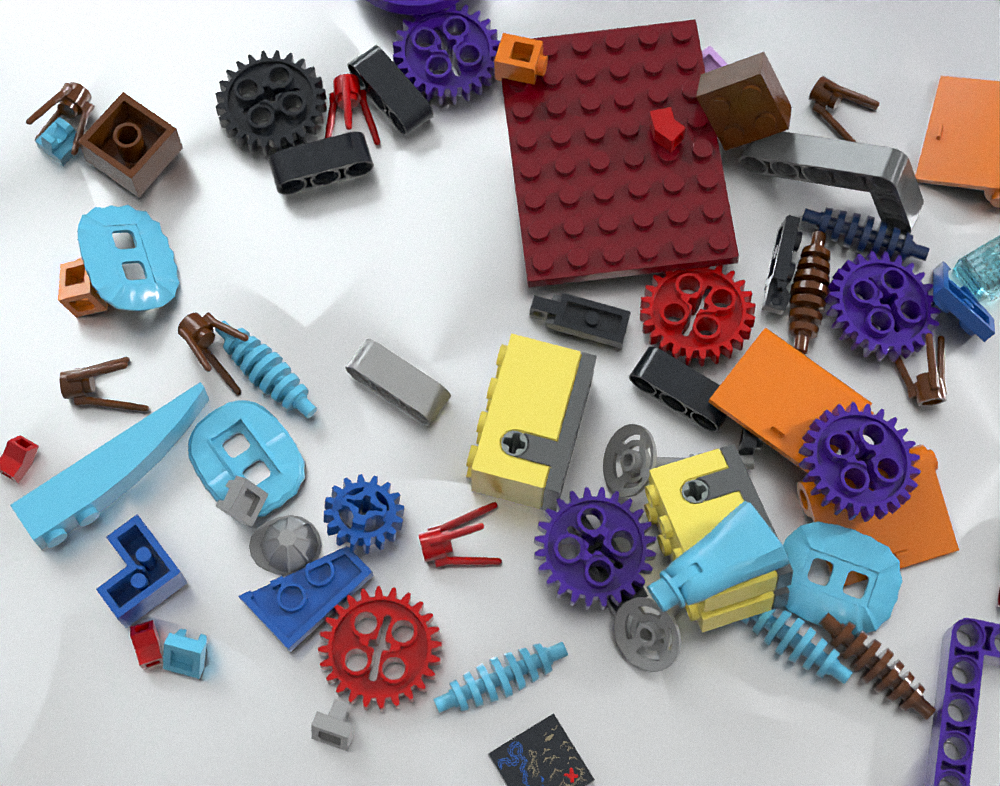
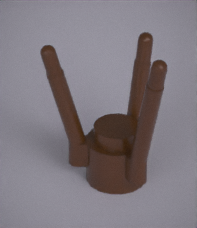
[809,76,880,142]
[26,82,95,156]
[177,312,249,395]
[894,333,948,406]
[59,357,149,412]

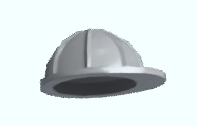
[249,515,322,576]

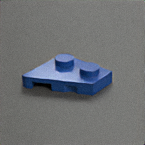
[933,261,995,342]

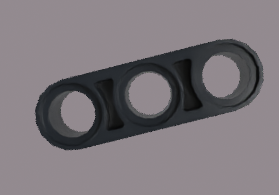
[347,45,434,136]
[268,131,374,195]
[629,347,727,432]

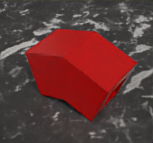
[649,107,686,153]
[0,435,39,484]
[130,620,163,670]

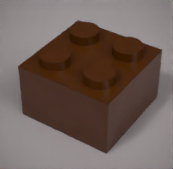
[696,52,792,151]
[78,92,183,197]

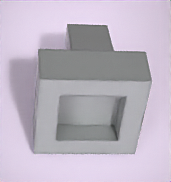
[216,476,269,527]
[311,699,353,751]

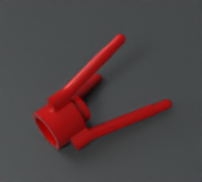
[324,74,381,146]
[419,502,502,568]

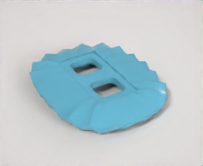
[77,205,180,311]
[188,400,305,517]
[783,521,903,635]

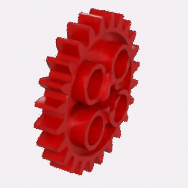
[639,265,756,367]
[318,586,442,712]

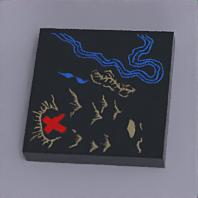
[488,713,595,786]

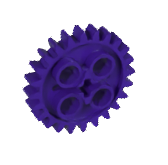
[393,4,500,105]
[825,251,941,362]
[798,402,921,522]
[534,487,657,610]

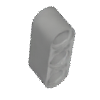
[345,339,451,426]

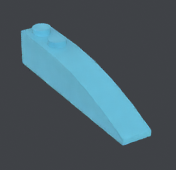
[10,382,209,550]

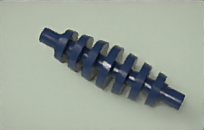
[801,207,930,262]

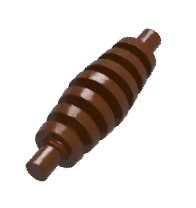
[789,231,830,354]
[818,612,936,720]

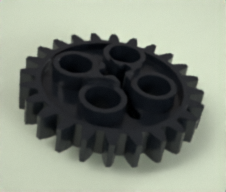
[215,50,327,155]

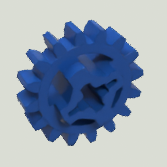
[323,474,404,554]

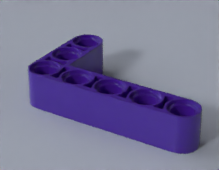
[925,618,1000,786]

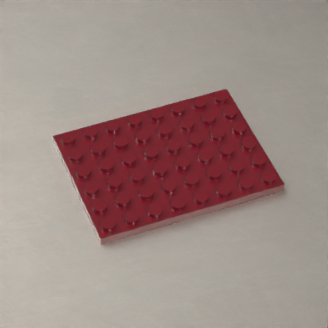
[501,19,739,288]

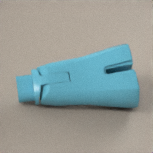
[647,501,789,612]

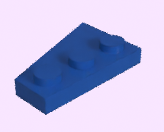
[238,546,374,652]

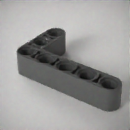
[739,131,924,235]

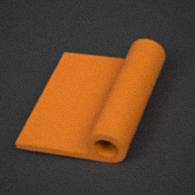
[915,76,1000,208]
[708,328,874,473]
[797,444,959,586]

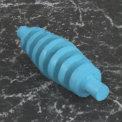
[215,321,317,419]
[741,608,853,685]
[433,642,568,713]

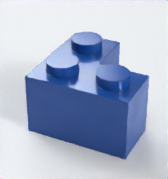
[96,514,188,628]

